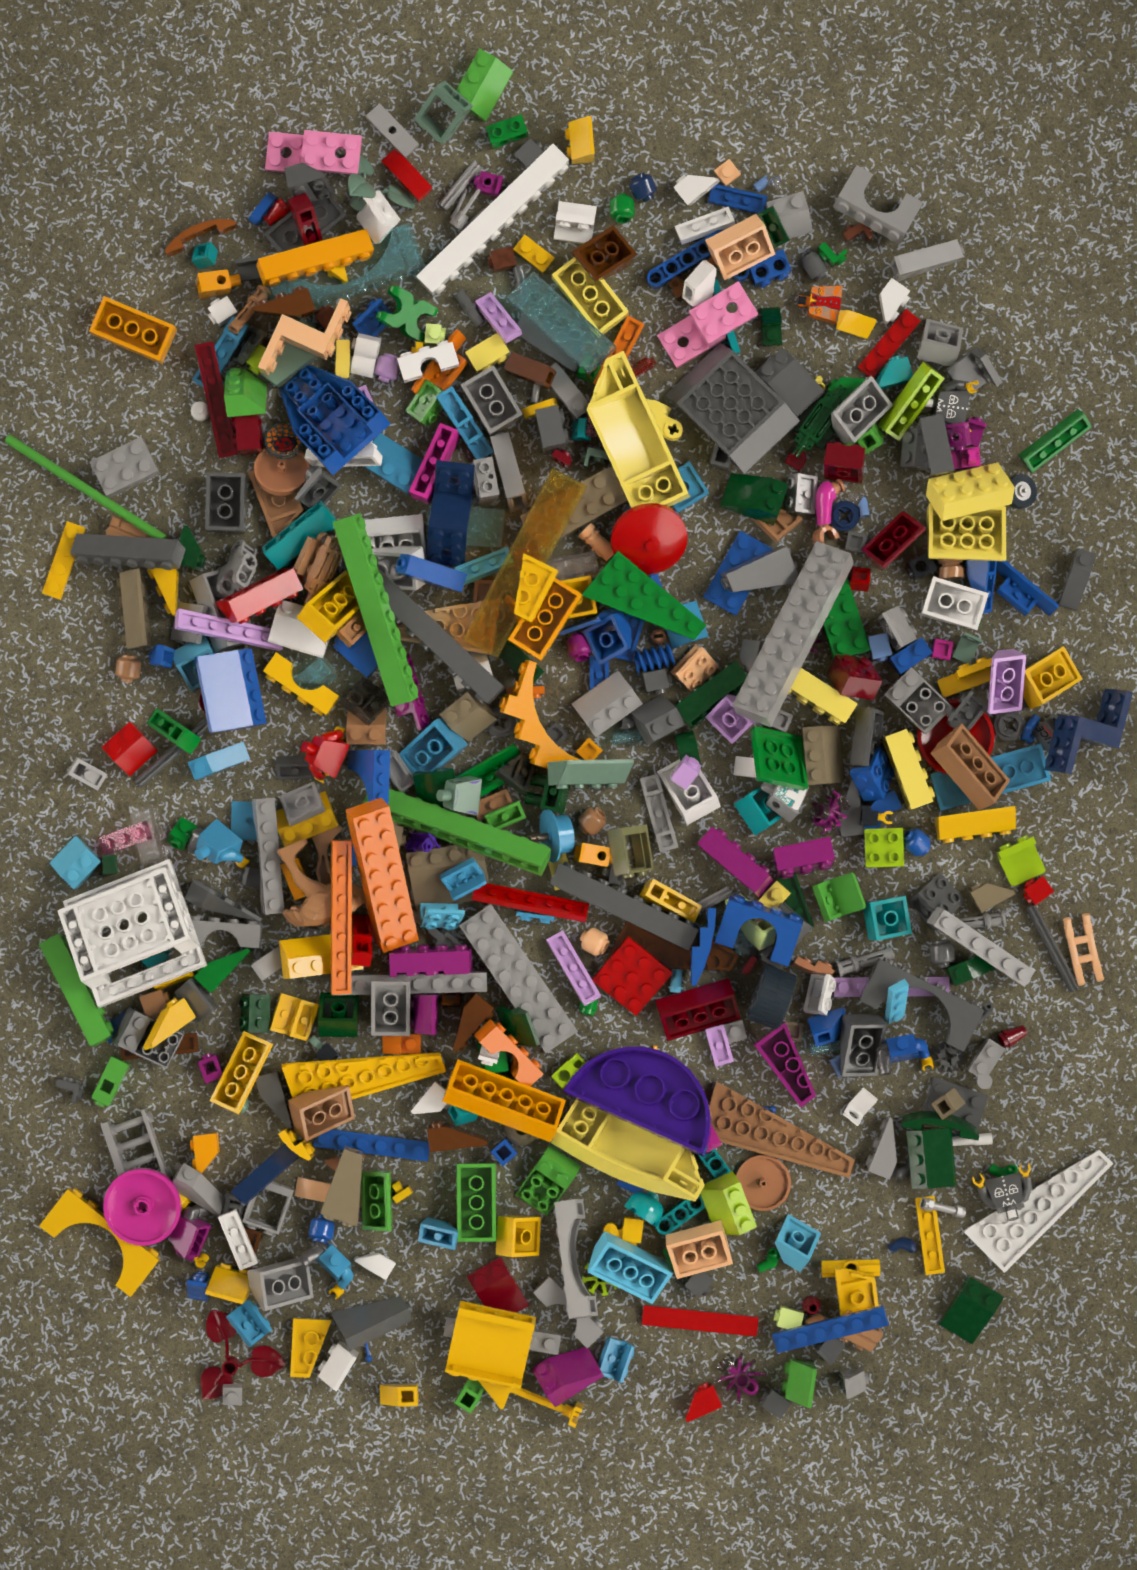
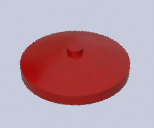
[610,503,688,575]
[917,699,995,775]

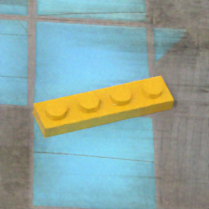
[42,521,86,600]
[915,1195,945,1275]

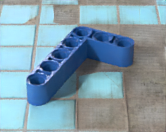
[647,230,749,289]

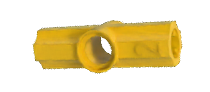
[821,1258,880,1278]

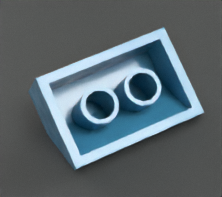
[362,433,423,495]

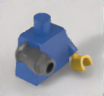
[876,1034,934,1076]

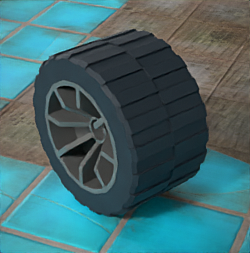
[746,964,797,1029]

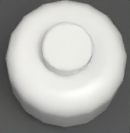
[191,401,210,421]

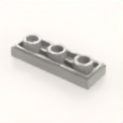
[366,103,419,158]

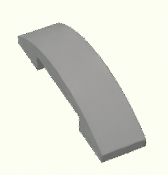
[640,774,679,853]

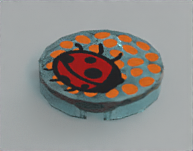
[264,424,303,460]

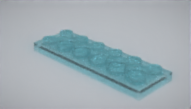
[507,272,616,374]

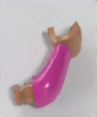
[812,479,845,544]

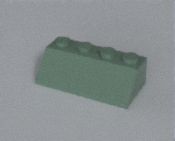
[548,759,634,789]

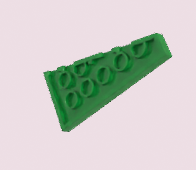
[582,551,706,640]

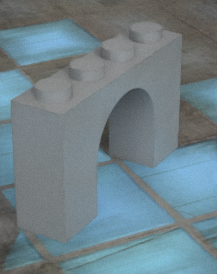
[833,165,923,244]

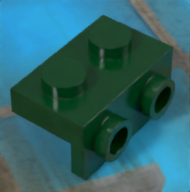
[239,993,271,1033]

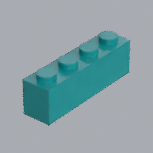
[262,500,337,570]

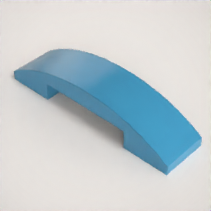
[192,316,249,388]

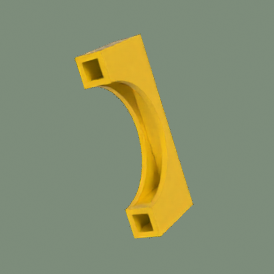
[39,1188,161,1297]

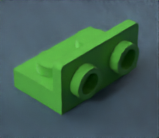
[405,379,443,427]

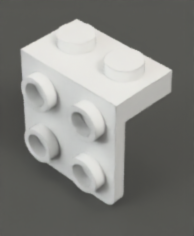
[356,191,401,244]

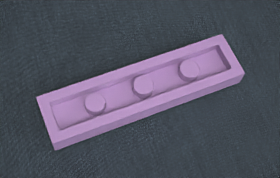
[546,930,601,1006]

